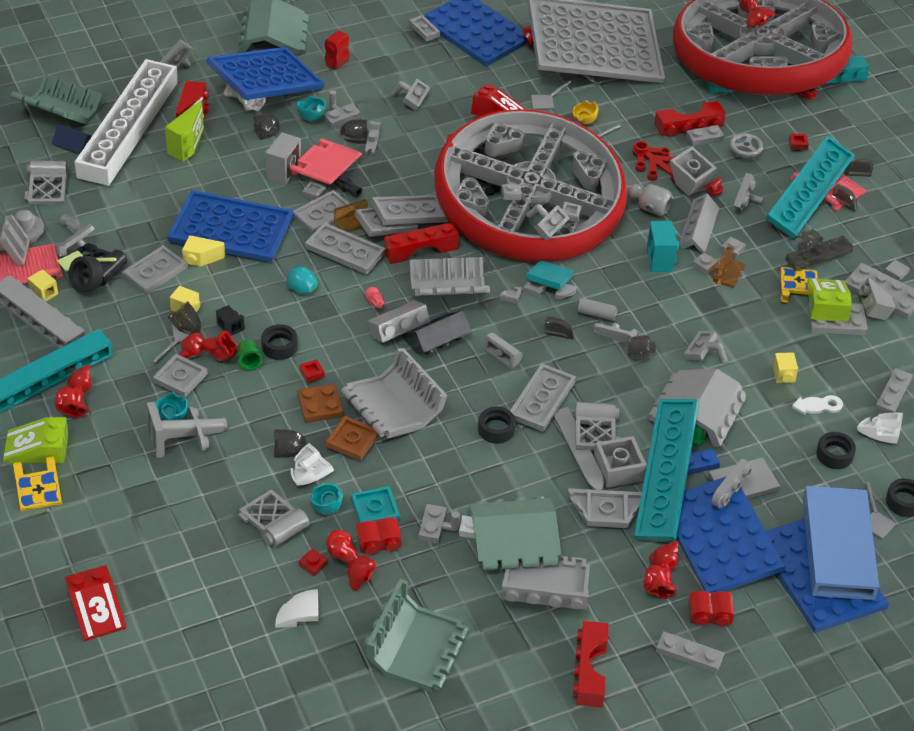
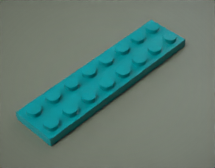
[765,135,855,239]
[634,399,699,541]

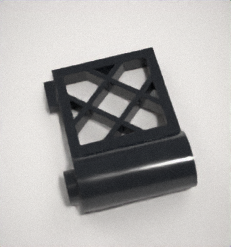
[62,243,128,286]

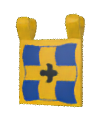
[780,267,817,303]
[13,456,62,511]

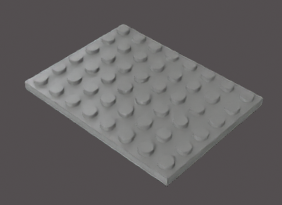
[527,0,665,83]

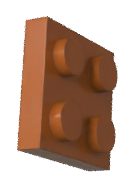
[297,384,344,423]
[326,416,379,461]

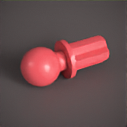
[365,287,385,309]

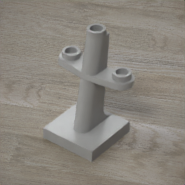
[0,215,30,267]
[147,401,227,458]

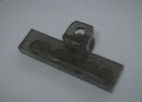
[785,229,854,271]

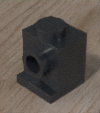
[216,305,245,336]

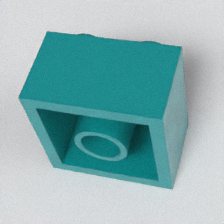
[646,221,679,272]

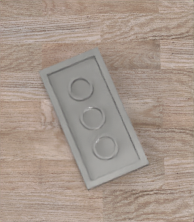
[371,195,449,225]
[305,222,386,275]
[845,263,914,319]
[510,363,576,432]

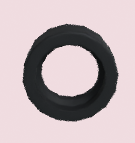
[68,256,103,292]
[261,324,298,360]
[478,406,516,444]
[816,432,856,469]
[886,478,914,517]

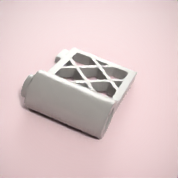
[25,160,68,205]
[575,402,620,450]
[238,489,309,547]

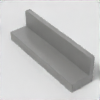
[679,194,719,253]

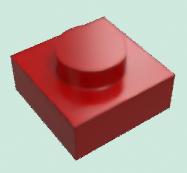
[789,134,809,150]
[299,359,325,383]
[298,548,328,576]

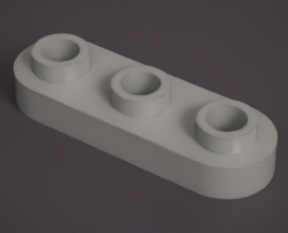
[711,459,752,508]

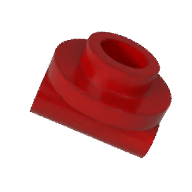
[706,177,723,196]

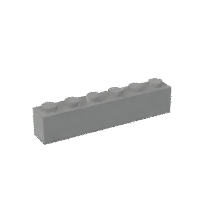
[0,275,85,349]

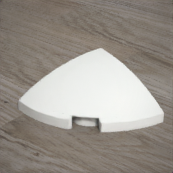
[857,413,903,444]
[291,443,334,486]
[275,589,319,628]

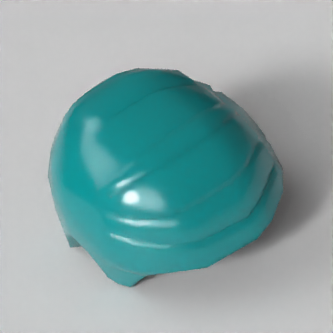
[297,96,326,122]
[286,266,318,295]
[155,392,188,420]
[310,483,343,516]

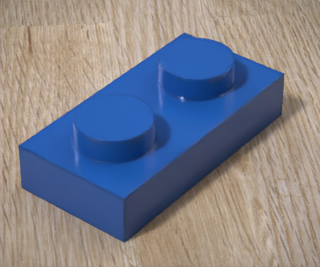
[687,448,720,475]

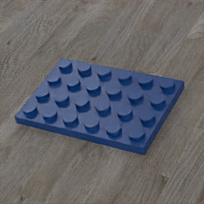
[423,0,528,67]
[206,47,325,100]
[168,190,294,263]
[677,476,785,593]
[766,519,889,633]

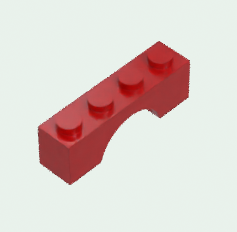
[654,101,726,137]
[384,222,459,265]
[573,621,609,708]

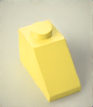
[182,236,225,267]

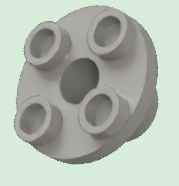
[15,210,44,244]

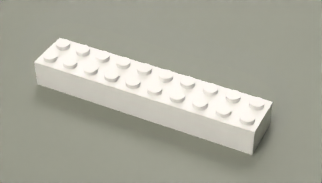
[75,59,178,186]

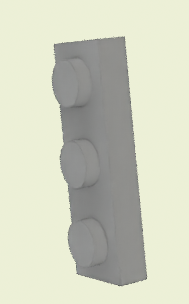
[875,368,913,413]
[656,631,725,674]

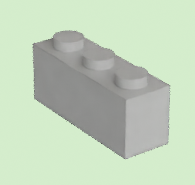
[367,300,430,343]

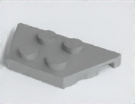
[568,488,642,528]

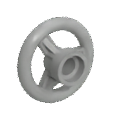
[729,133,763,158]

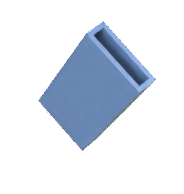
[803,486,879,600]

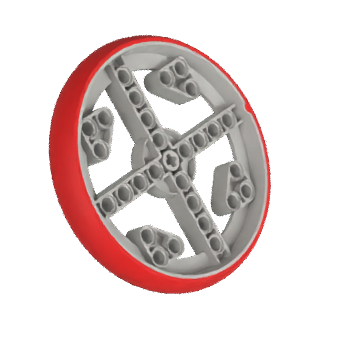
[673,0,852,95]
[434,109,627,262]

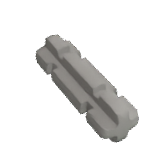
[60,214,88,239]

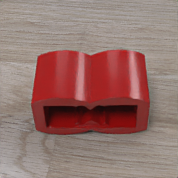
[324,30,350,70]
[356,518,401,554]
[688,591,734,626]

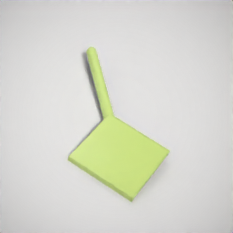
[57,251,117,272]

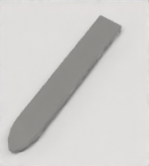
[554,407,604,490]

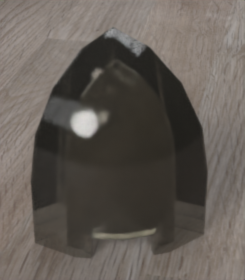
[253,114,280,140]
[340,119,367,144]
[844,159,874,177]
[832,184,857,212]
[168,301,201,334]
[544,317,574,340]
[274,429,307,458]

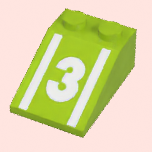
[165,101,204,162]
[807,278,852,322]
[3,417,69,463]

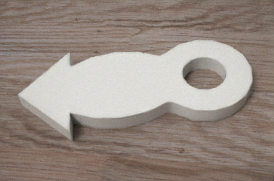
[792,395,843,416]

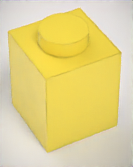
[27,269,58,301]
[170,286,201,318]
[772,353,798,383]

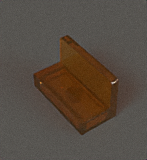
[334,199,368,233]
[713,246,745,288]

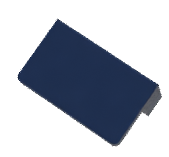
[52,124,92,154]

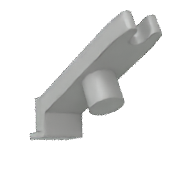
[365,121,381,155]
[56,224,94,257]
[593,323,640,344]

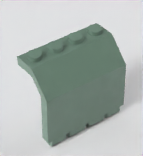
[238,0,309,55]
[11,74,105,124]
[468,496,561,571]
[364,579,469,692]

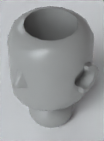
[628,184,673,216]

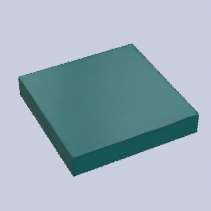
[526,261,574,290]
[350,486,401,523]

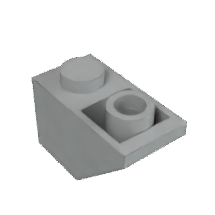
[858,278,896,321]

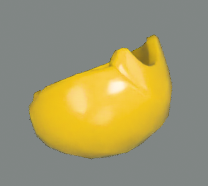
[572,100,598,125]

